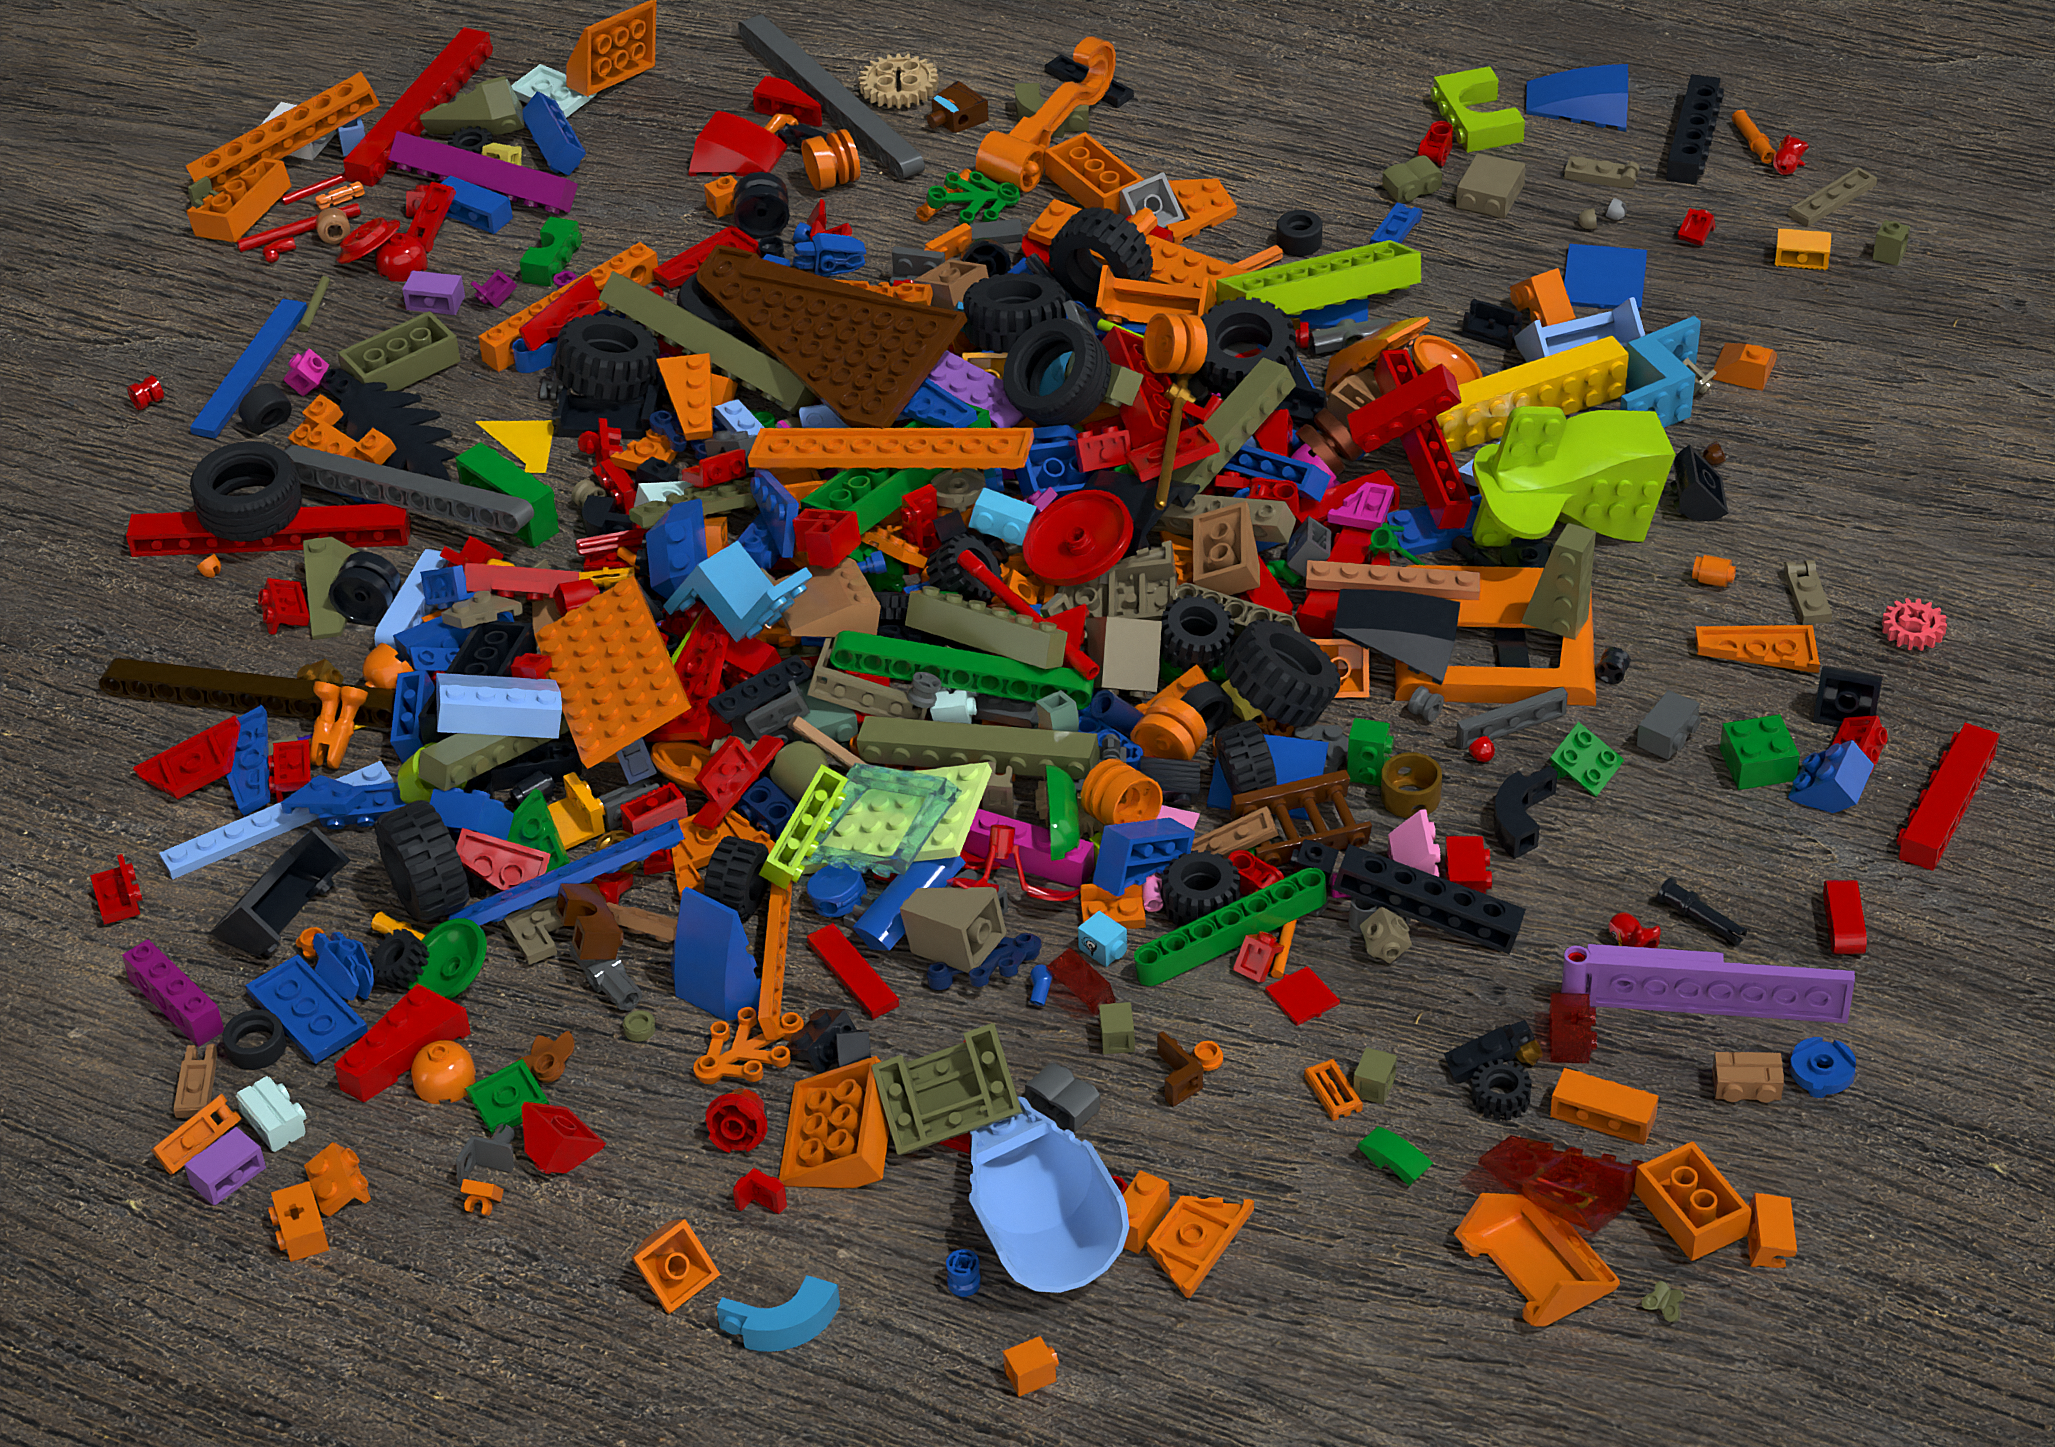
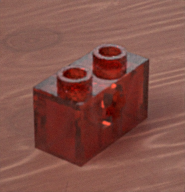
[1549,993,1597,1064]

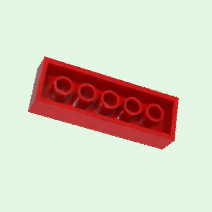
[1102,326,1190,450]

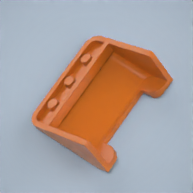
[1454,1193,1620,1327]

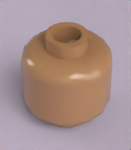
[316,208,350,244]

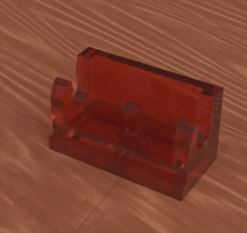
[1046,947,1116,1015]

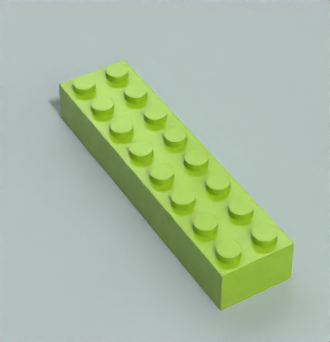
[1216,240,1421,315]

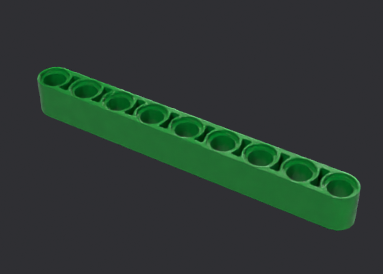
[830,631,1094,710]

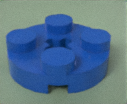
[1789,1037,1856,1098]

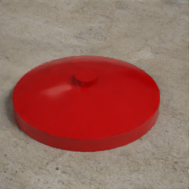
[1023,490,1134,586]

